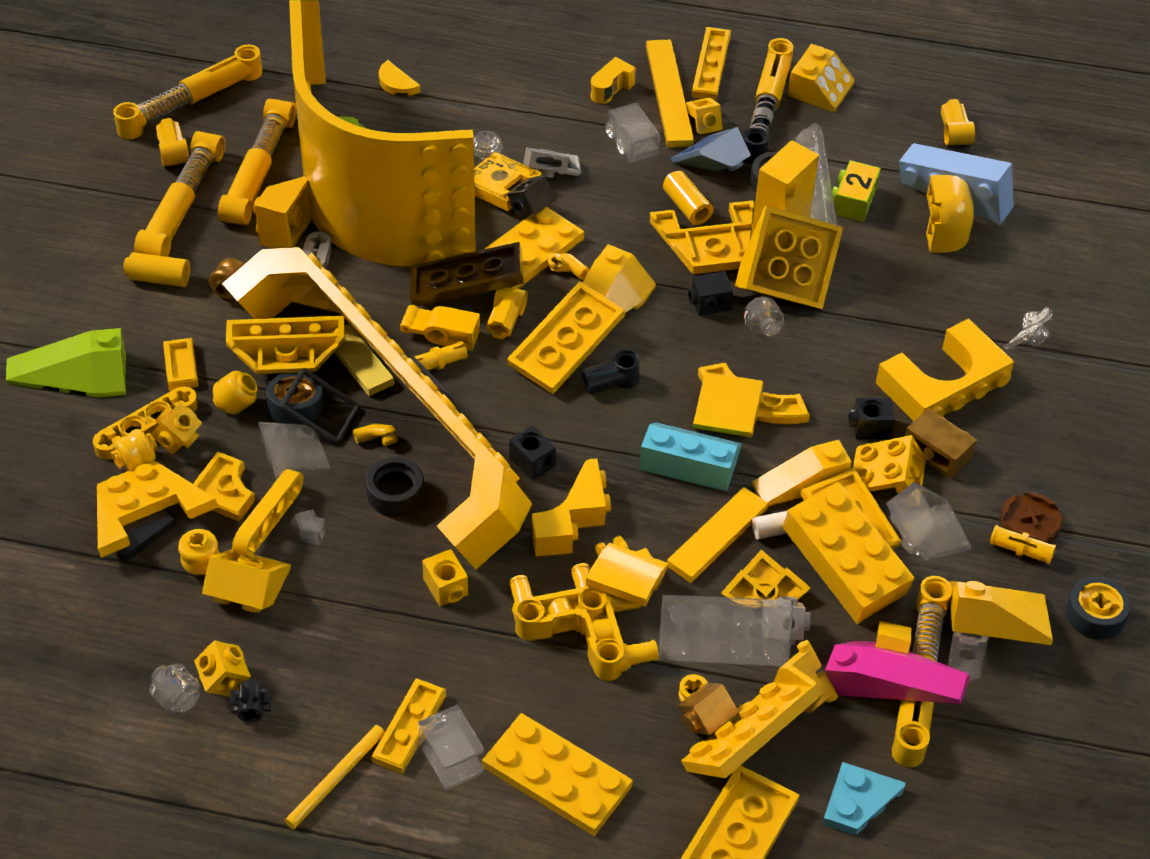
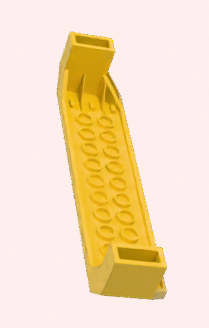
[223,247,532,570]

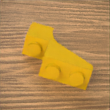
[532,459,611,557]

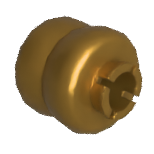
[209,258,245,299]

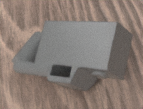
[523,147,582,178]

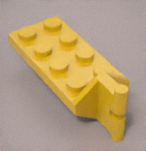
[681,640,838,778]

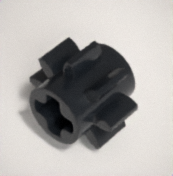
[230,680,271,722]

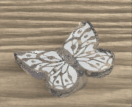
[1003,306,1053,350]

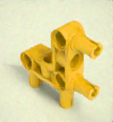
[510,563,659,681]

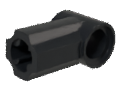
[581,349,640,394]

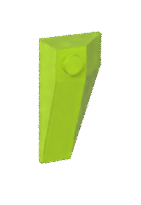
[6,328,126,398]

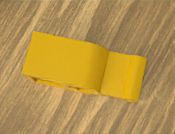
[400,305,480,351]

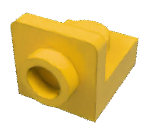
[686,98,723,134]

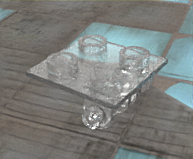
[258,422,331,479]

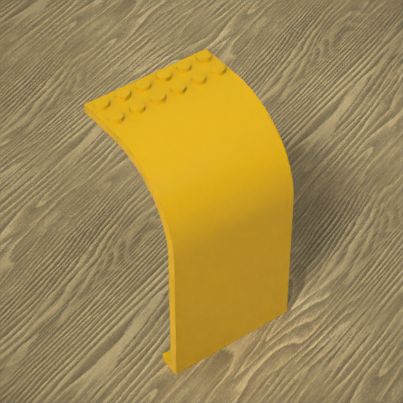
[289,0,476,267]

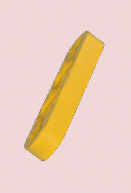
[93,386,198,460]
[232,469,304,558]

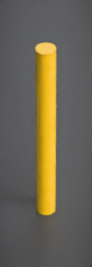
[285,725,385,829]

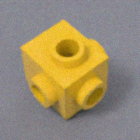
[151,403,203,455]
[194,640,251,697]

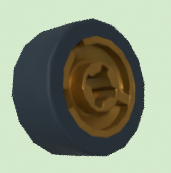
[266,372,323,426]

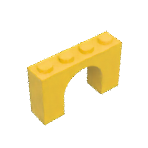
[876,318,1014,421]

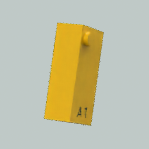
[751,140,819,237]

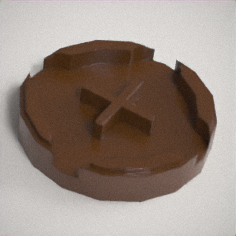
[1000,492,1063,544]

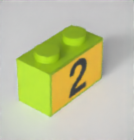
[830,160,881,222]

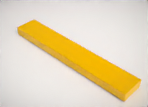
[646,39,694,148]

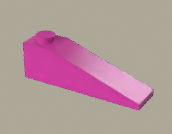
[825,641,970,704]

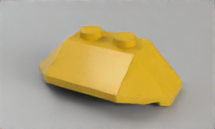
[226,316,345,374]

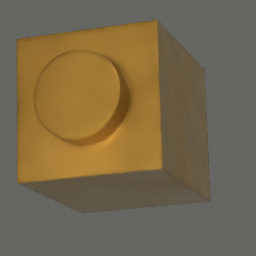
[677,683,739,735]

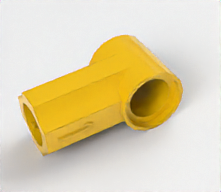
[940,99,975,146]
[156,118,190,167]
[487,288,528,340]

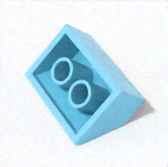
[639,422,742,492]

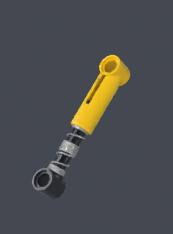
[743,38,793,164]

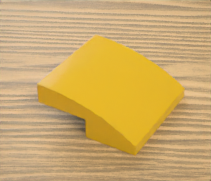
[586,543,668,607]

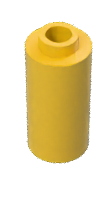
[663,171,714,225]
[123,252,190,287]

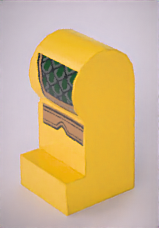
[590,57,636,104]

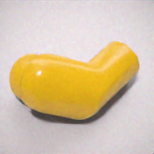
[548,253,589,280]
[353,424,398,446]

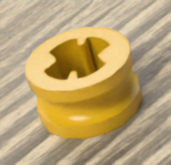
[679,674,708,702]

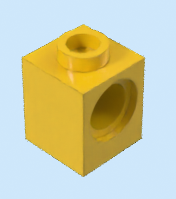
[422,549,468,607]

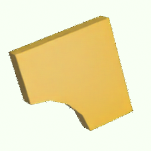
[193,451,255,522]

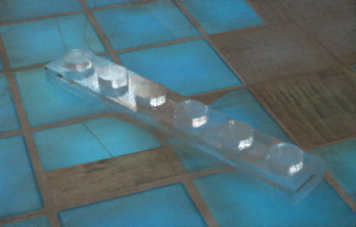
[796,123,837,225]

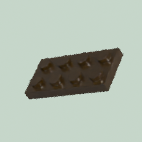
[410,242,523,307]

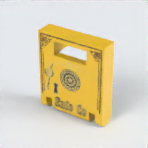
[474,152,542,211]

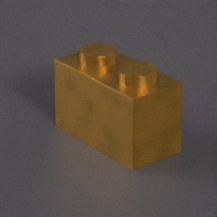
[905,408,977,479]

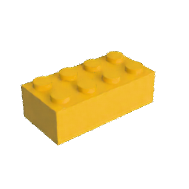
[783,481,915,624]

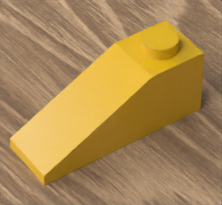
[752,439,851,506]

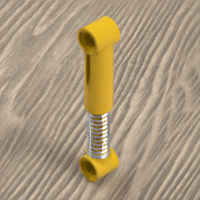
[113,44,262,140]
[218,98,296,226]
[134,131,225,257]
[892,576,952,767]

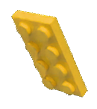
[485,207,584,289]
[507,281,625,394]
[482,713,633,836]
[681,765,799,859]

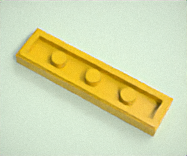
[691,27,731,101]
[667,487,768,583]

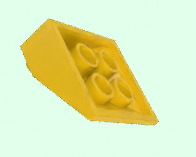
[735,206,843,309]
[949,581,1053,645]

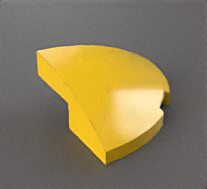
[721,550,811,609]

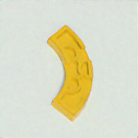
[698,363,810,424]

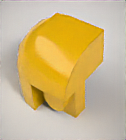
[926,175,974,253]

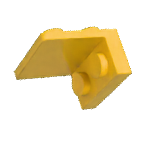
[853,435,926,506]

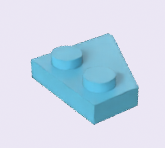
[822,762,906,836]

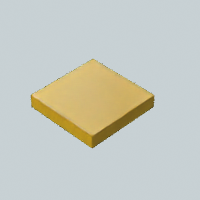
[693,372,763,437]

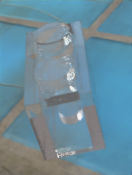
[606,102,660,163]

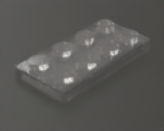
[658,595,793,667]

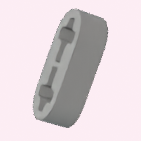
[303,232,332,269]

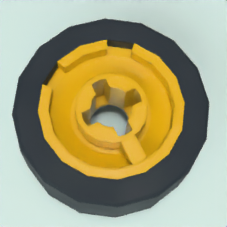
[1066,577,1131,639]

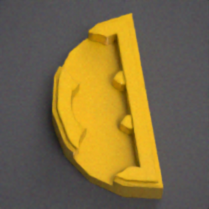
[379,60,420,96]

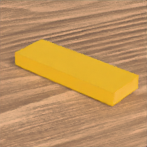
[371,678,446,775]

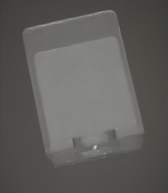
[418,704,484,790]

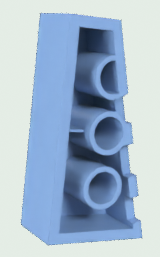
[899,143,1014,225]

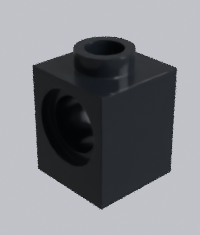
[507,176,556,218]
[688,271,733,316]
[848,398,895,439]
[509,425,556,481]

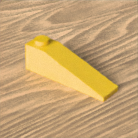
[582,244,656,318]

